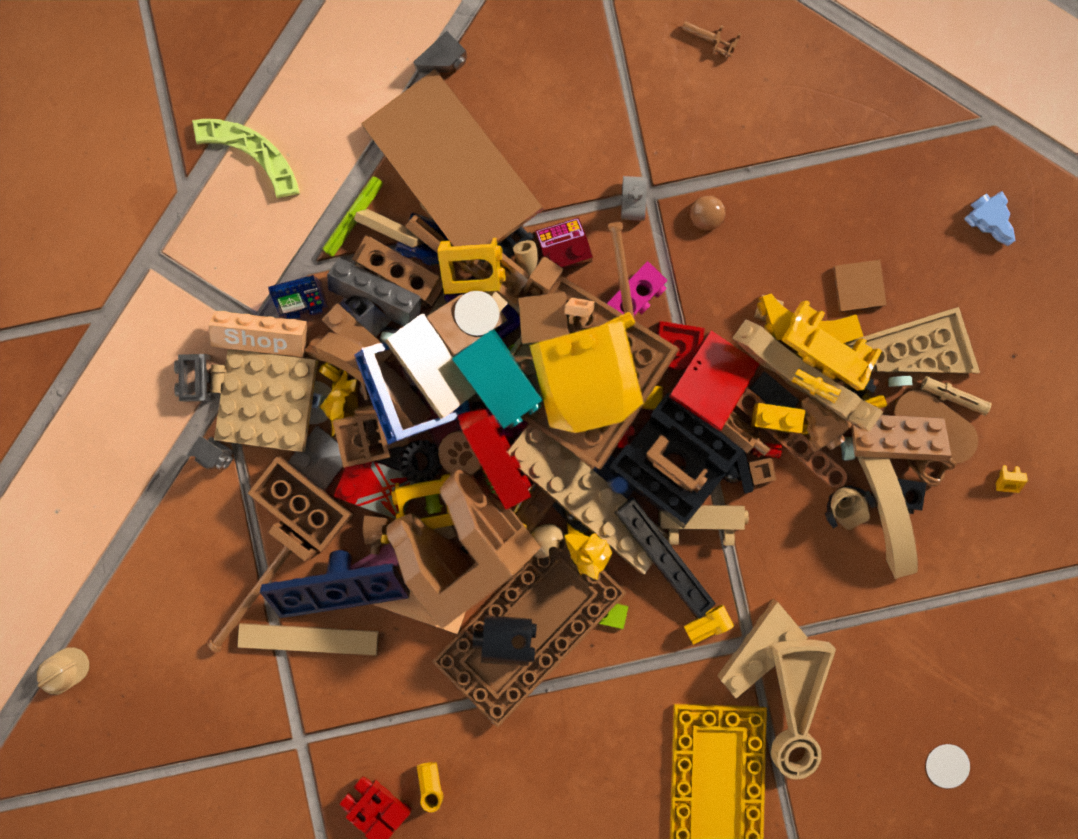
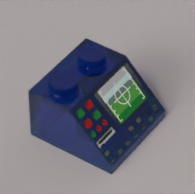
[268,275,328,320]

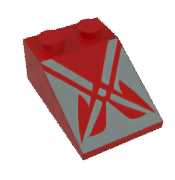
[334,461,417,519]

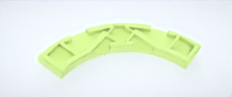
[192,119,300,198]

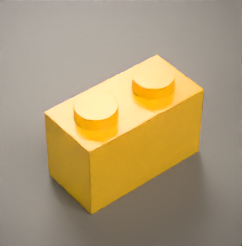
[751,403,805,434]

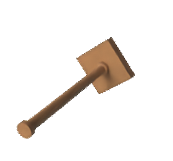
[608,222,635,321]
[207,521,319,652]

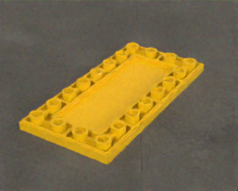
[670,704,767,839]

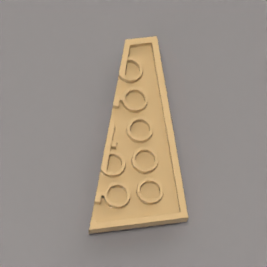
[843,307,980,373]

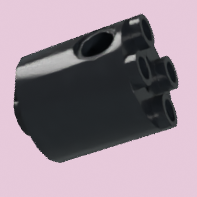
[472,615,537,666]

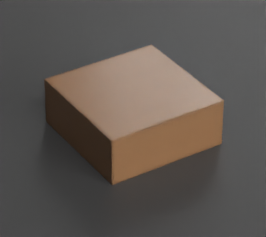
[748,458,776,485]

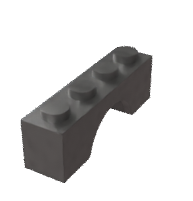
[327,258,421,327]

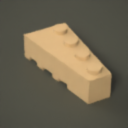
[717,599,808,698]

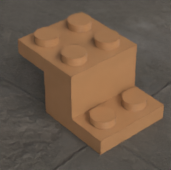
[333,404,409,468]

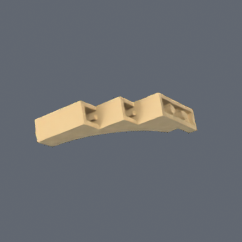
[732,320,883,432]

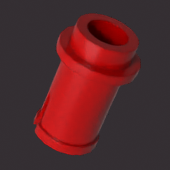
[751,440,782,459]

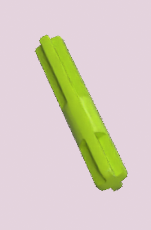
[323,176,383,256]

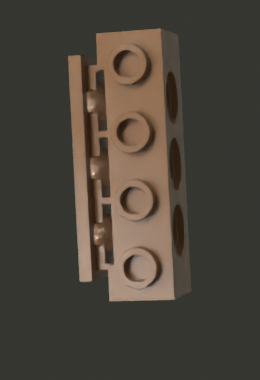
[352,236,444,309]

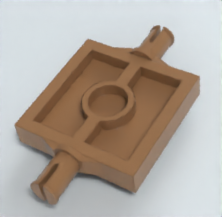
[720,411,770,456]

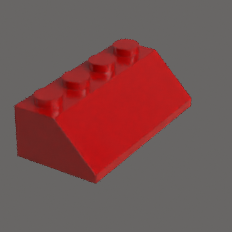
[458,409,532,510]

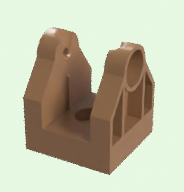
[387,470,541,630]

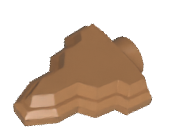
[801,397,852,452]

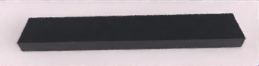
[614,497,716,619]

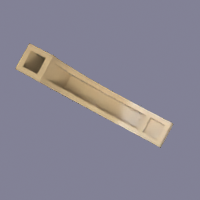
[857,456,918,579]

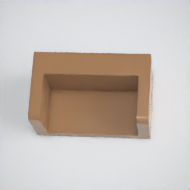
[522,257,564,297]

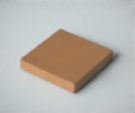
[833,260,887,312]
[518,292,570,346]

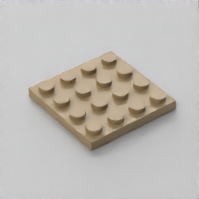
[214,349,318,452]

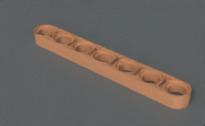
[736,388,847,488]

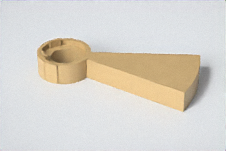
[771,639,836,779]

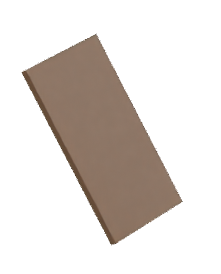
[361,69,543,265]
[432,529,627,728]

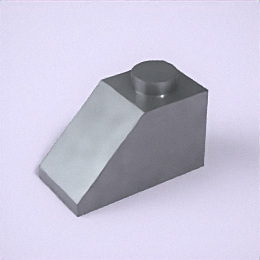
[413,31,467,73]
[339,296,391,337]

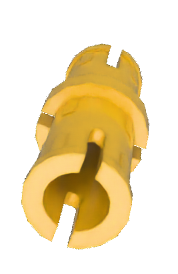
[792,369,842,404]

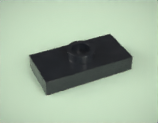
[749,371,800,408]

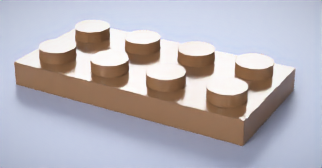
[850,415,951,461]

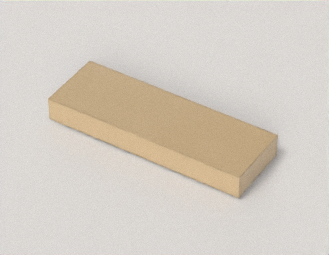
[354,209,424,248]

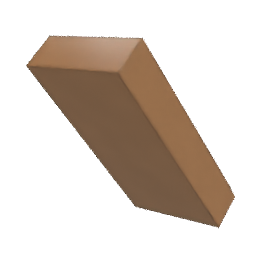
[405,215,447,253]

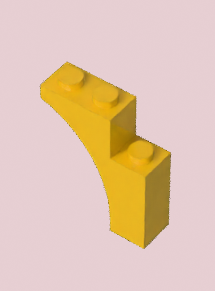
[757,293,864,343]

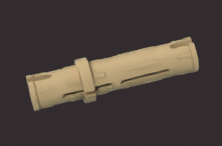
[920,376,991,416]

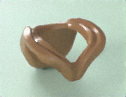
[907,458,957,487]

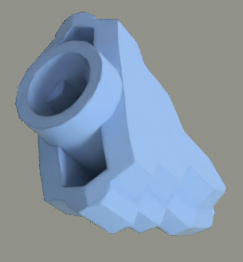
[964,191,1016,246]

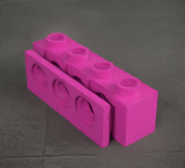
[607,261,668,316]

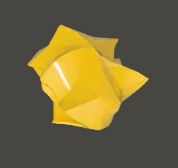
[320,371,359,436]
[564,523,612,580]

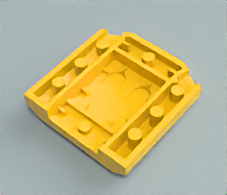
[530,321,644,433]

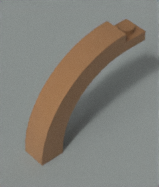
[304,332,431,428]

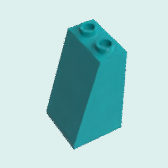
[452,329,543,429]

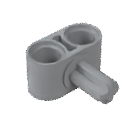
[621,176,647,221]

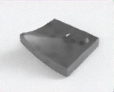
[288,426,343,490]

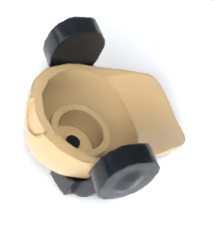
[824,485,877,530]

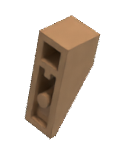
[322,303,393,363]

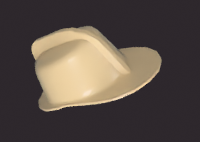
[37,647,89,695]

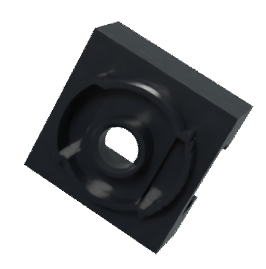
[609,393,744,529]

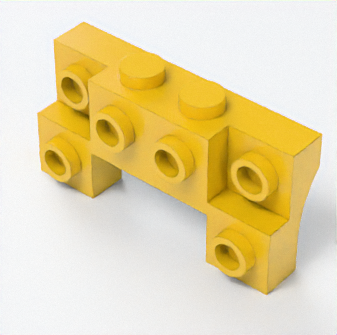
[781,300,882,391]

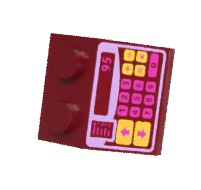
[535,217,593,270]

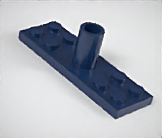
[260,550,410,618]

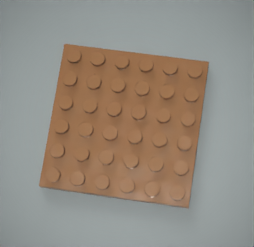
[510,275,679,470]

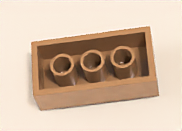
[247,457,354,552]

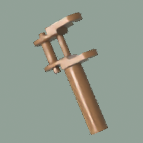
[681,21,741,60]

